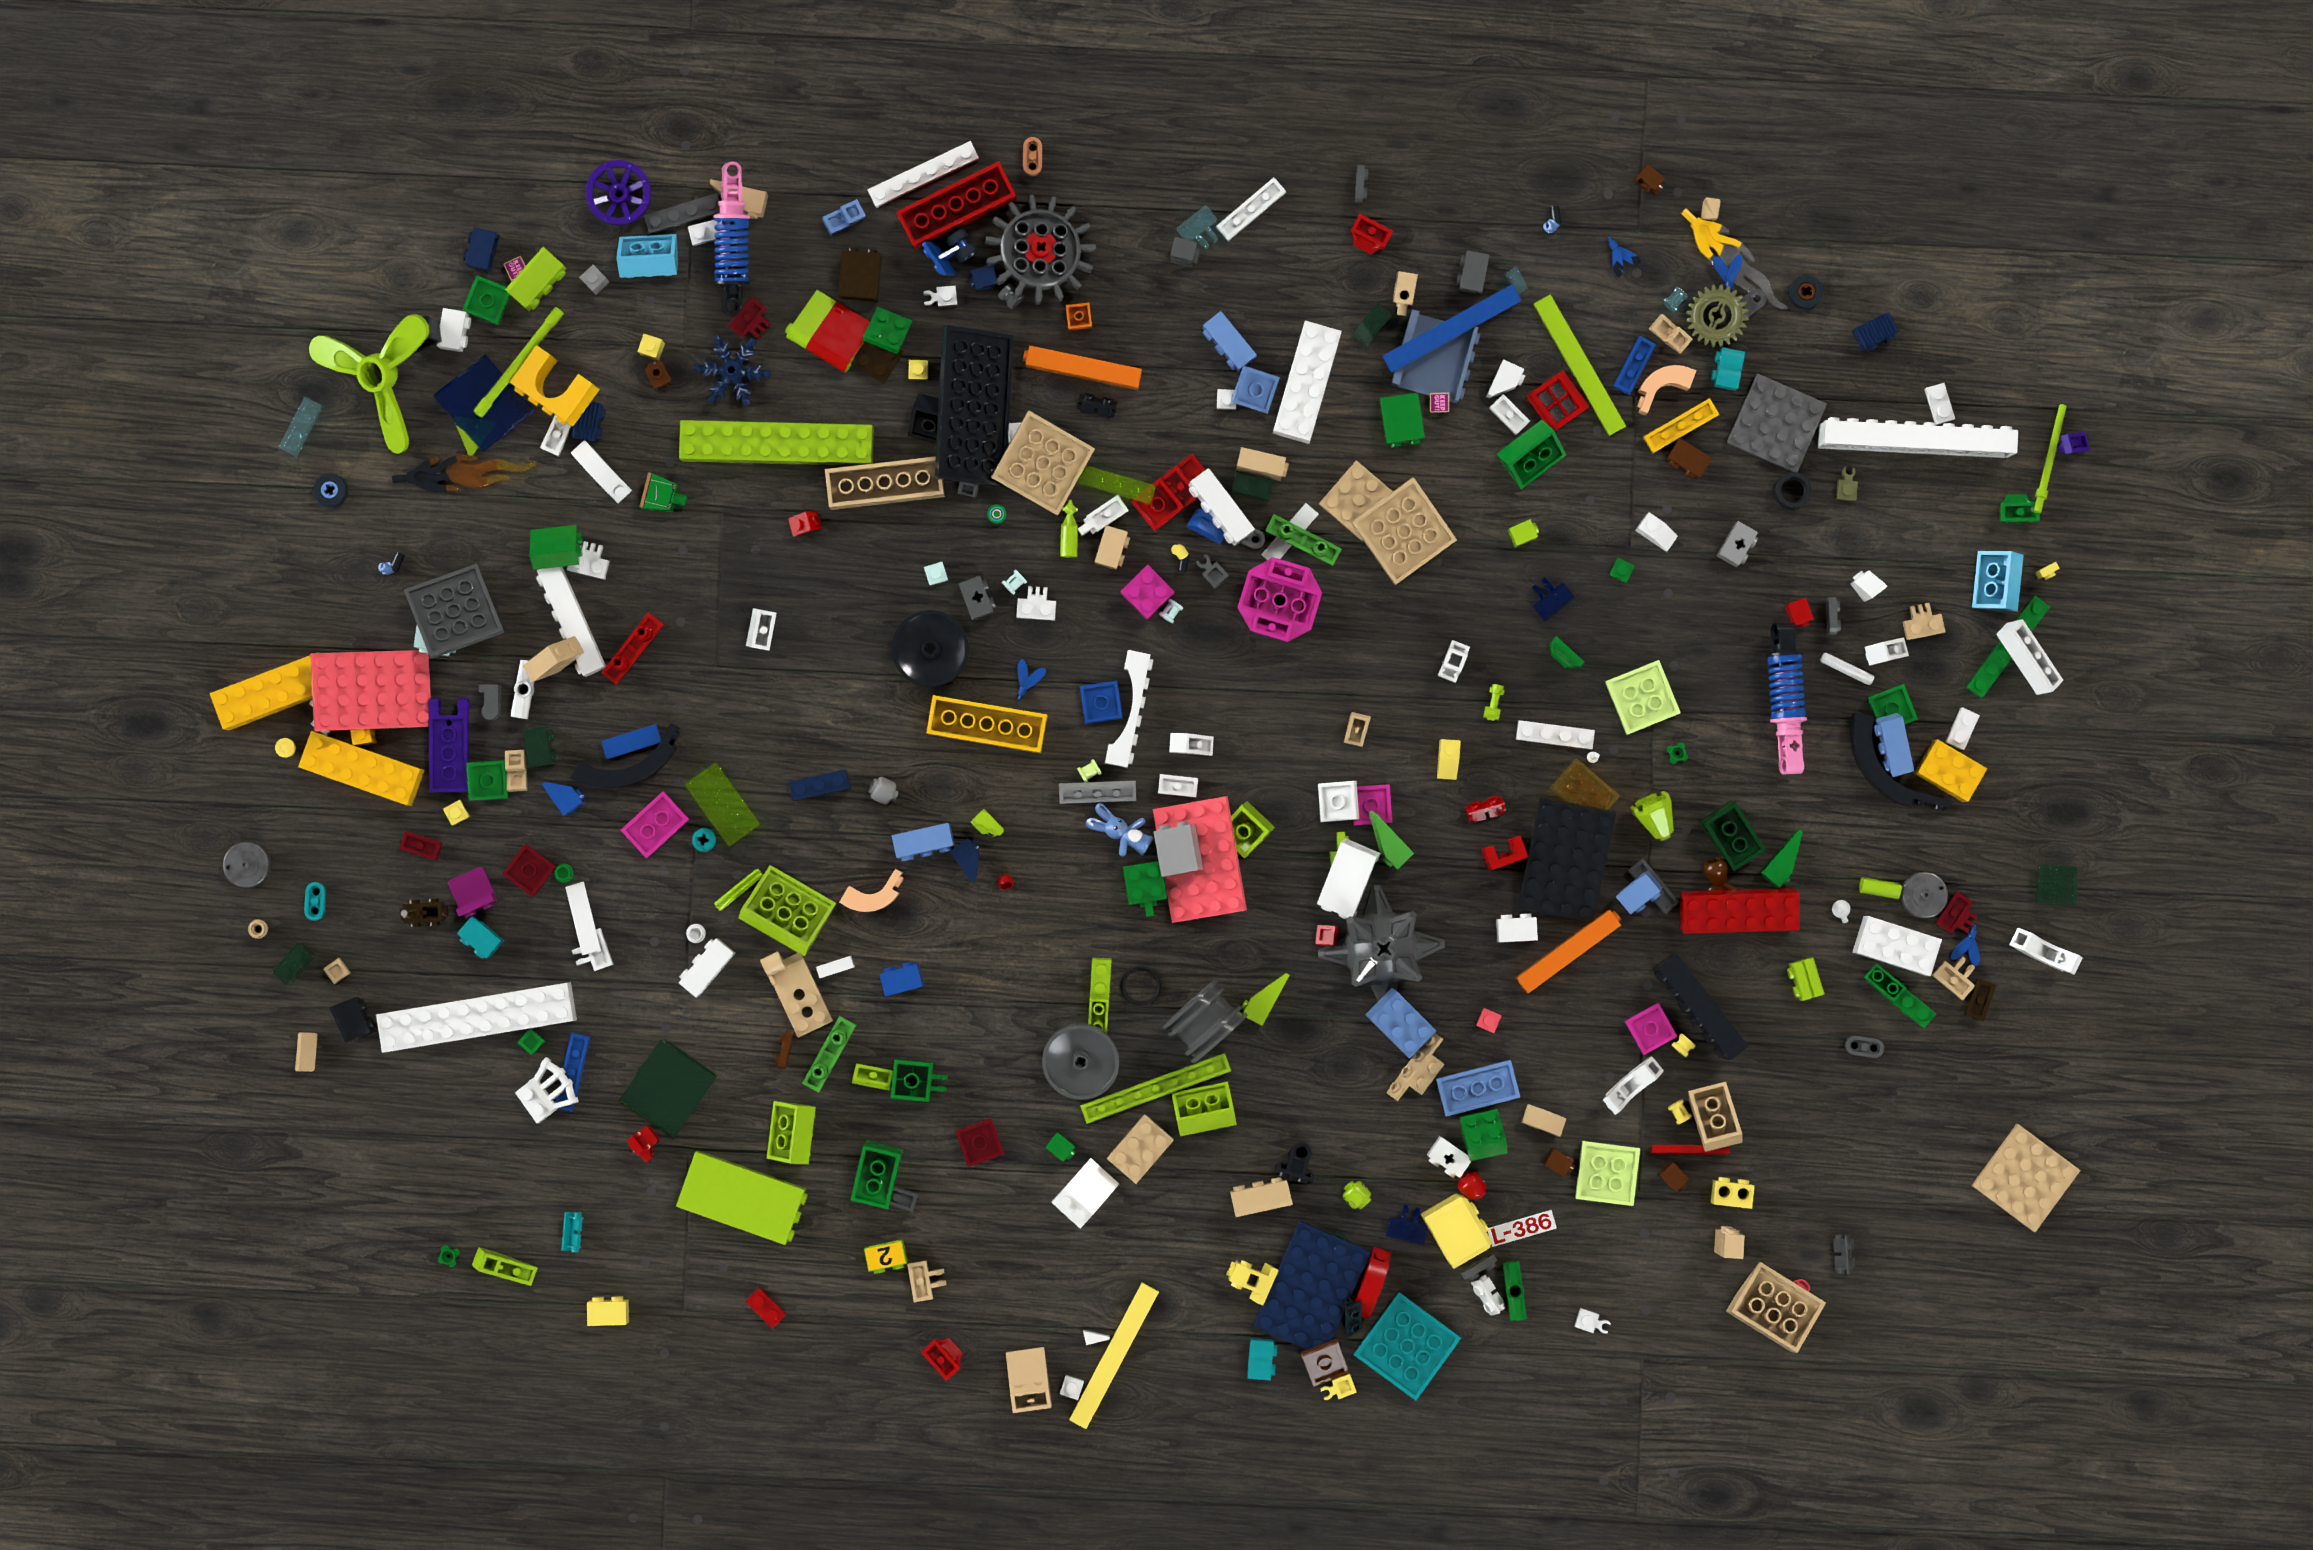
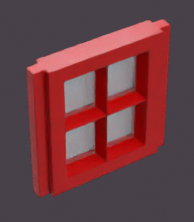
[1526,370,1589,432]

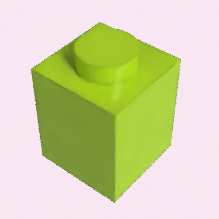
[1507,519,1539,548]

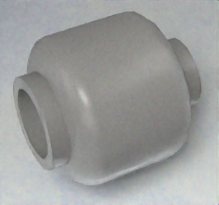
[868,777,898,805]

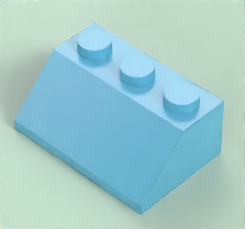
[616,234,678,278]
[1972,551,2024,612]

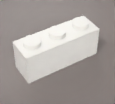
[679,938,735,998]

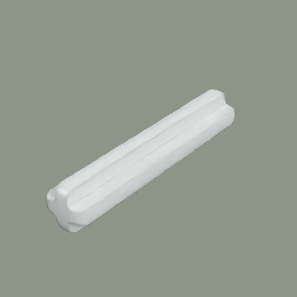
[1820,653,1874,685]

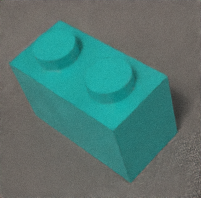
[457,916,505,959]

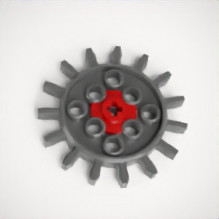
[985,195,1096,305]

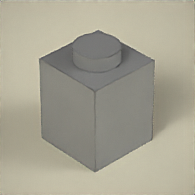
[579,265,610,295]

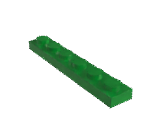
[1966,596,2050,699]

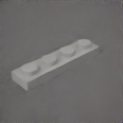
[1059,781,1136,804]

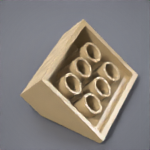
[1726,1262,1826,1353]

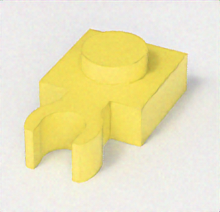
[1321,1373,1356,1400]

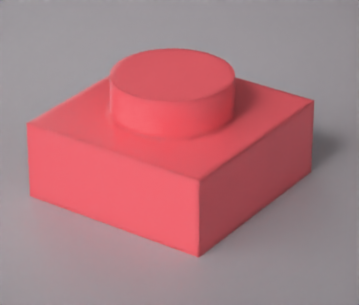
[1476,1008,1501,1033]

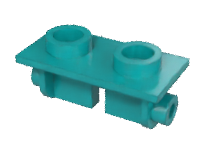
[561,1212,584,1252]

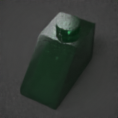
[1352,303,1392,347]

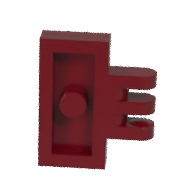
[728,296,771,339]
[1935,891,1978,934]

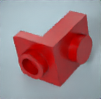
[788,511,822,537]

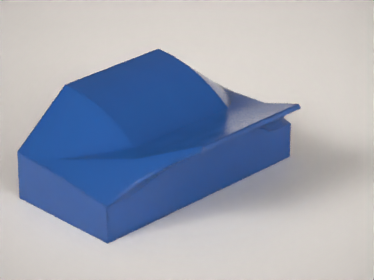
[1187,508,1224,545]

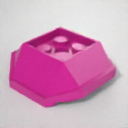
[1238,557,1322,642]

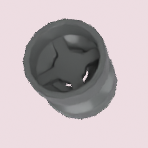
[998,283,1024,310]

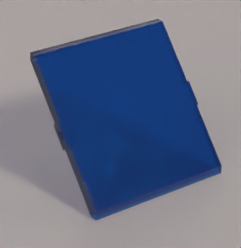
[433,355,535,452]

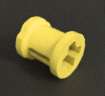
[1668,1099,1692,1125]

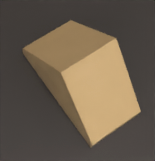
[1344,712,1371,747]

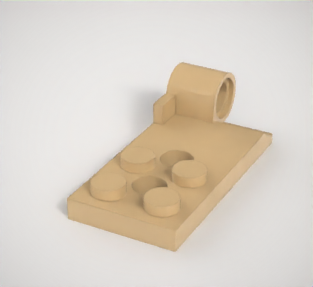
[760,951,833,1038]

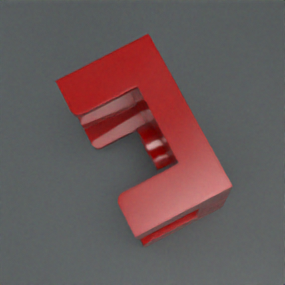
[1481,835,1528,871]

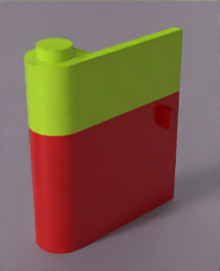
[785,290,870,373]

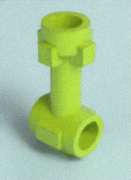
[1483,684,1504,721]

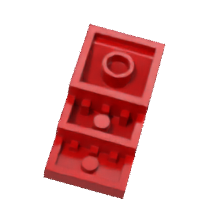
[1131,453,1206,531]

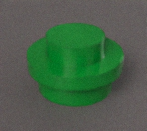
[554,864,574,883]

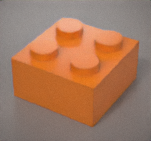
[1066,303,1092,331]

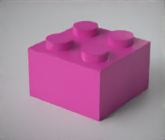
[1120,565,1175,620]

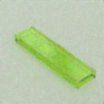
[1078,465,1156,505]

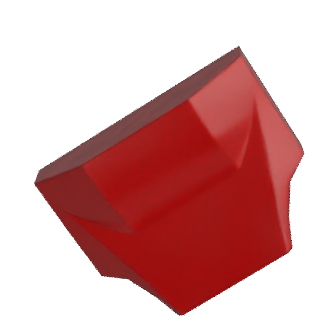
[1351,214,1393,255]
[921,1338,963,1381]

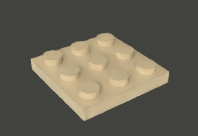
[1319,460,1393,541]

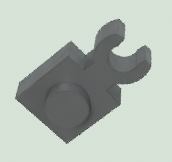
[1196,554,1229,589]

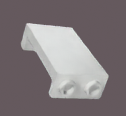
[1317,838,1381,919]

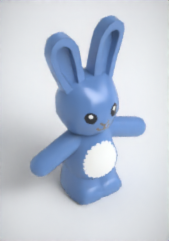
[1086,803,1154,856]

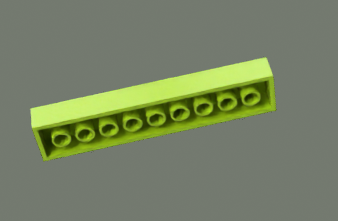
[679,420,874,466]

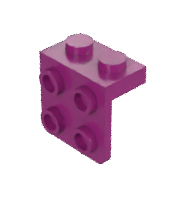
[448,867,498,918]

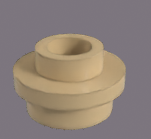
[248,920,268,939]

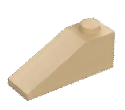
[710,179,768,219]

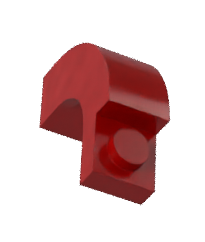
[1354,1247,1392,1319]

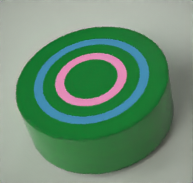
[987,504,1007,524]

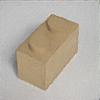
[1095,525,1130,570]

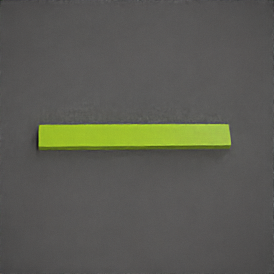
[1533,294,1626,436]
[1080,1053,1231,1124]

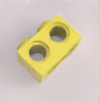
[1711,1177,1754,1209]

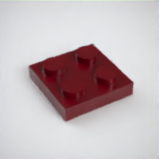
[502,843,557,897]
[955,1117,1005,1167]

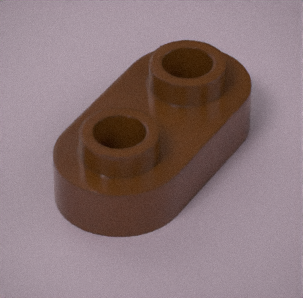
[775,1030,794,1069]

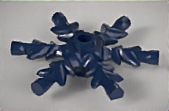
[694,335,771,407]

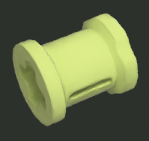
[1077,759,1102,782]

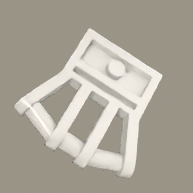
[515,1057,579,1124]

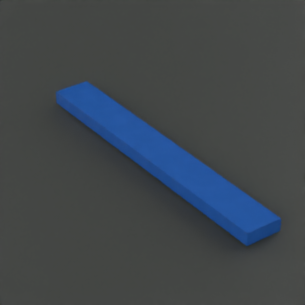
[1382,284,1522,373]

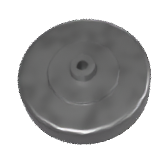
[223,842,271,888]
[1900,872,1948,918]

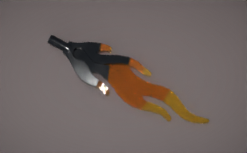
[392,455,536,493]

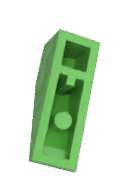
[1369,810,1414,869]

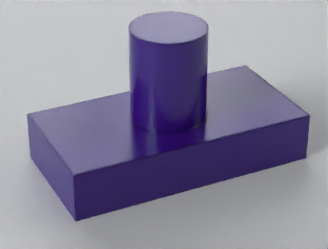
[2057,432,2090,454]

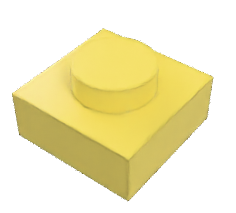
[908,360,928,380]
[2035,562,2060,580]
[443,800,470,826]

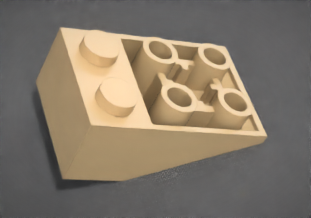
[1006,1347,1052,1413]

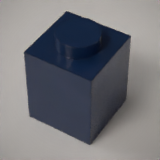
[969,265,999,292]

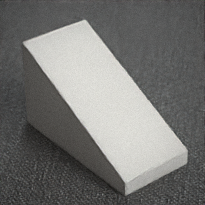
[1083,1330,1110,1345]

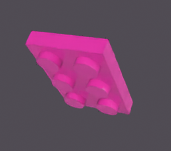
[621,791,690,858]

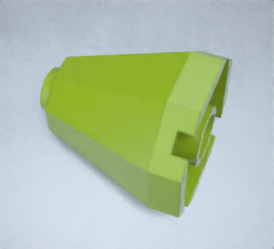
[1630,791,1674,841]

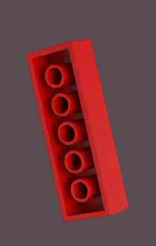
[896,161,1017,250]
[1680,888,1799,934]

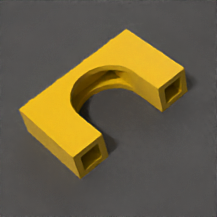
[510,345,600,427]

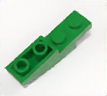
[1864,963,1936,1029]

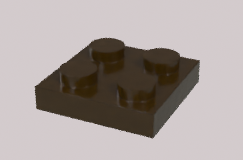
[851,342,904,384]

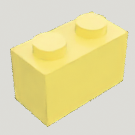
[587,1296,629,1326]

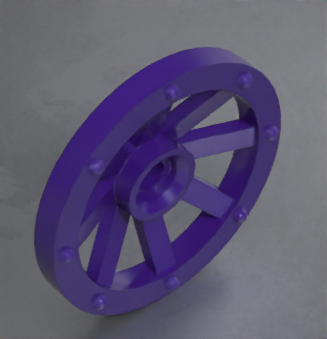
[585,160,651,226]

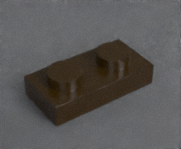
[1964,979,1996,1022]

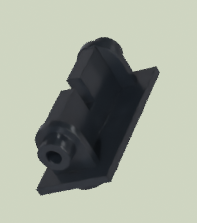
[1077,393,1118,418]
[1342,1297,1362,1337]

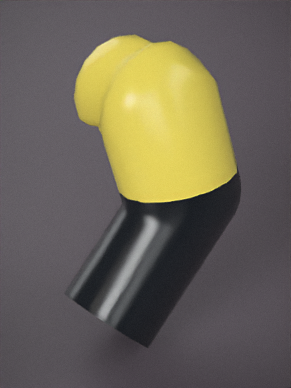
[1171,544,1190,572]

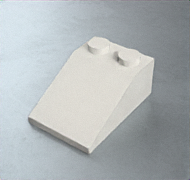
[1052,1158,1119,1229]

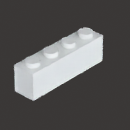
[1189,468,1255,546]
[1996,619,2063,695]

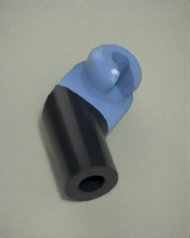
[1543,206,1562,233]
[378,552,405,575]

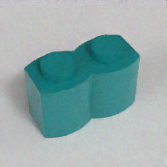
[1711,347,1745,391]
[1247,1338,1277,1381]

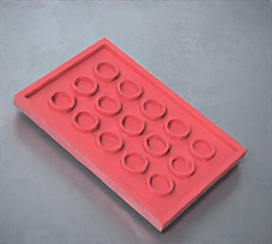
[310,650,431,731]
[1153,796,1247,923]

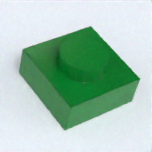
[1609,558,1635,583]
[517,1028,545,1056]

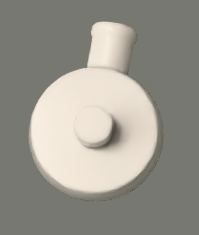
[1832,900,1850,923]

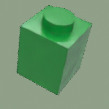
[1045,1131,1076,1162]

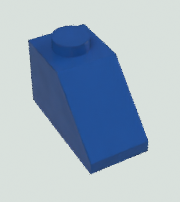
[541,782,585,816]

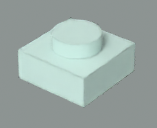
[924,562,948,586]

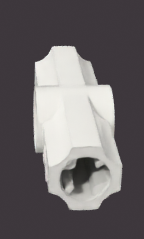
[511,660,534,719]

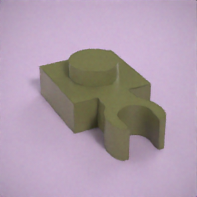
[1836,467,1858,501]

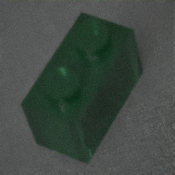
[1231,472,1274,502]
[523,726,557,769]
[271,943,317,985]

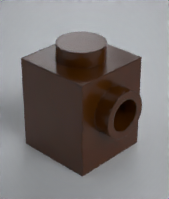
[644,360,674,392]

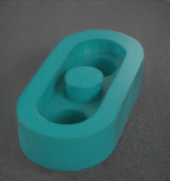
[304,882,326,920]

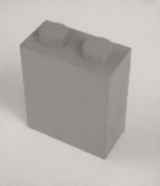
[1153,821,1203,877]

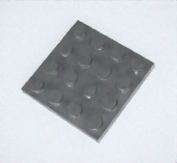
[1726,373,1827,472]

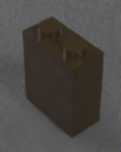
[838,248,882,302]

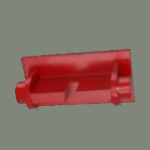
[1464,796,1506,823]

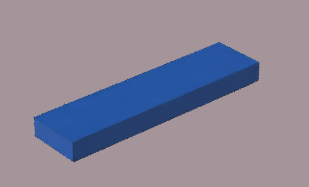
[555,1032,591,1112]

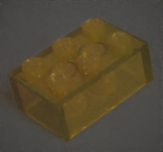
[1549,758,1620,810]

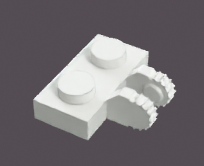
[572,928,614,971]

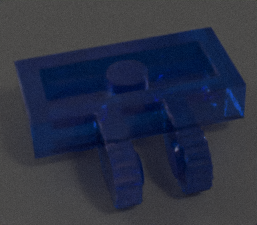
[1532,577,1575,621]
[1386,1204,1428,1245]

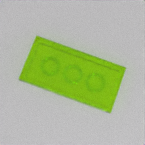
[684,762,761,847]

